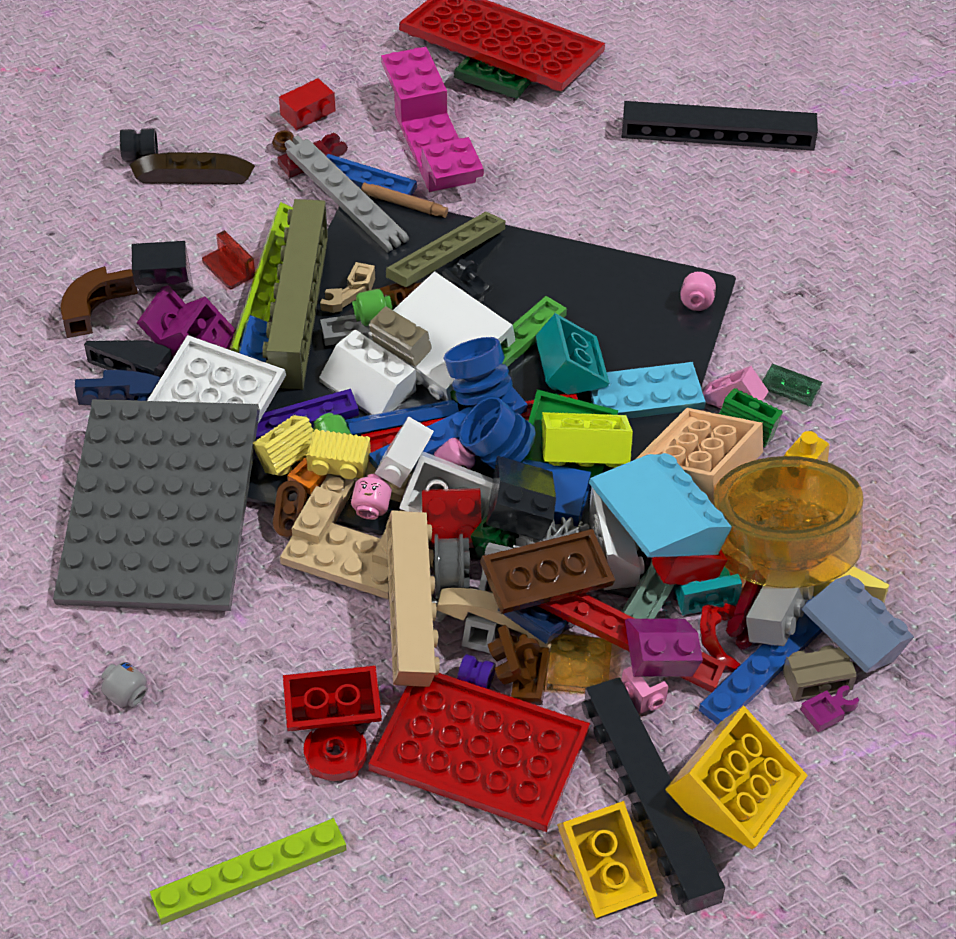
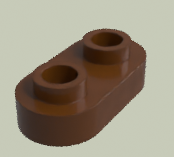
[273,481,307,539]

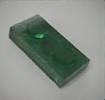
[762,363,823,407]

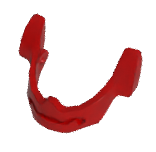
[700,603,740,672]

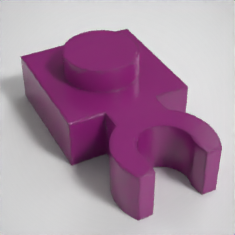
[800,685,859,733]

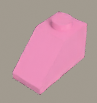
[703,366,769,408]

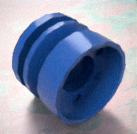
[443,337,513,405]
[459,396,536,469]

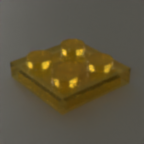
[546,634,612,694]

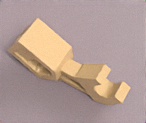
[320,262,375,313]

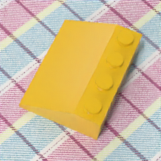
[665,705,808,850]

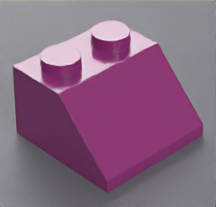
[625,619,703,677]

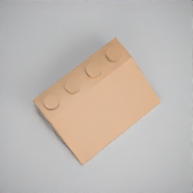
[635,408,763,506]

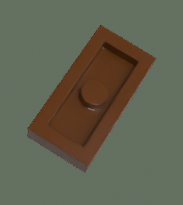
[511,647,550,705]

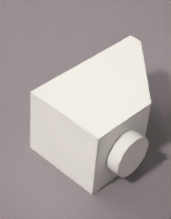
[375,417,434,488]

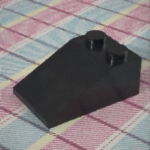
[131,241,194,293]
[486,456,556,541]

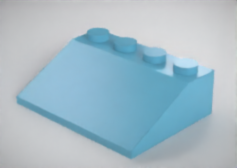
[589,453,732,557]

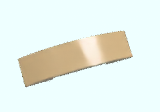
[436,588,552,651]

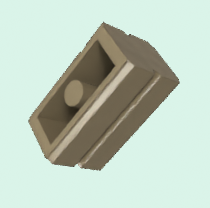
[369,307,432,367]
[783,645,857,701]

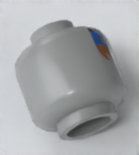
[101,662,148,708]

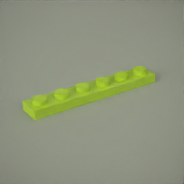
[149,818,347,925]

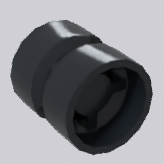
[120,128,158,161]

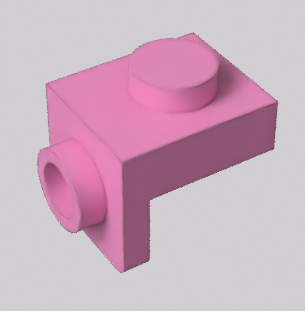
[622,666,669,714]

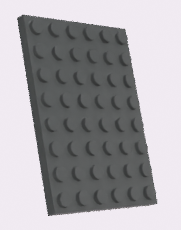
[53,399,260,611]

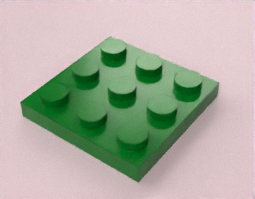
[521,390,618,478]

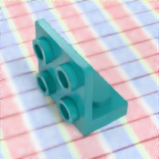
[673,564,742,616]

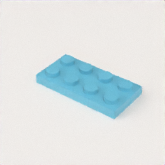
[589,362,706,419]

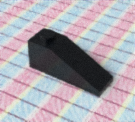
[84,340,172,377]

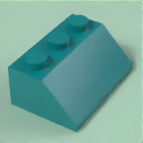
[536,313,610,395]

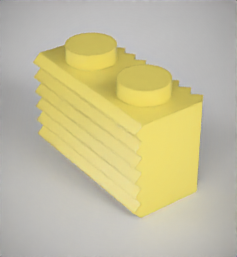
[253,415,314,476]
[306,429,371,479]

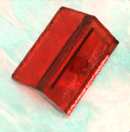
[202,230,255,290]

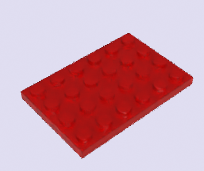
[368,673,590,833]

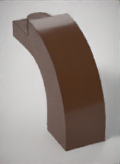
[61,266,138,338]

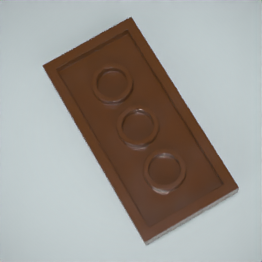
[480,529,615,614]

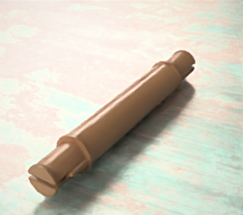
[361,182,448,218]

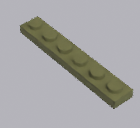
[386,212,506,287]

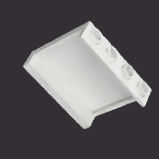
[368,272,516,401]

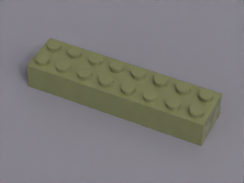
[263,199,328,390]

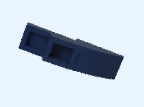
[74,370,161,405]

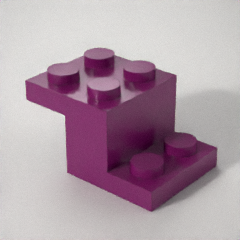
[137,285,236,360]

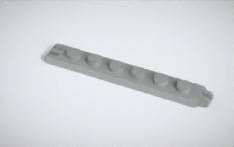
[285,135,409,253]

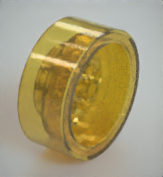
[713,456,863,588]

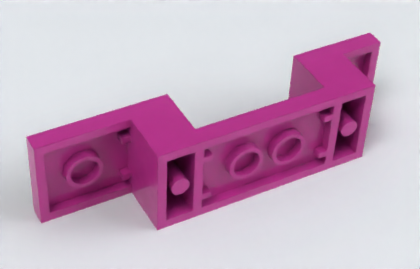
[381,46,484,192]

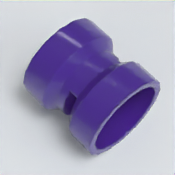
[457,654,496,689]

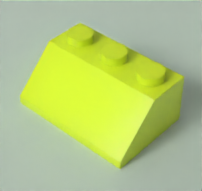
[542,412,633,468]

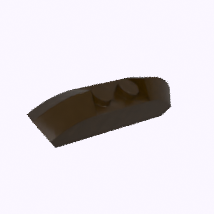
[130,152,255,184]

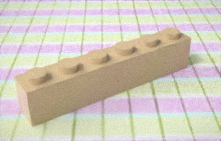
[386,511,440,687]

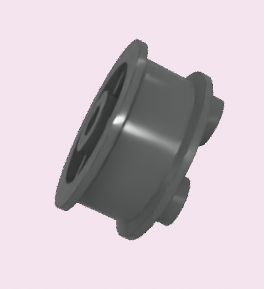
[433,534,470,600]

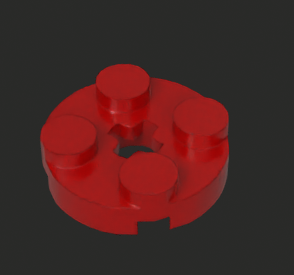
[303,724,367,781]

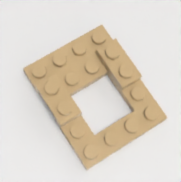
[280,461,411,599]

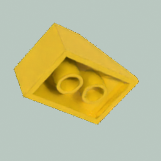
[557,801,657,918]

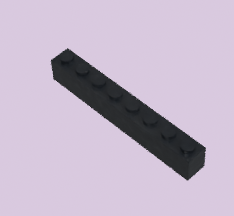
[622,101,818,151]
[581,677,725,915]

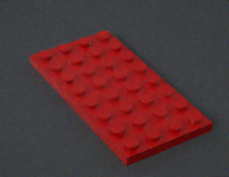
[399,0,606,91]

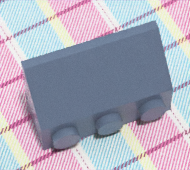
[801,575,914,673]

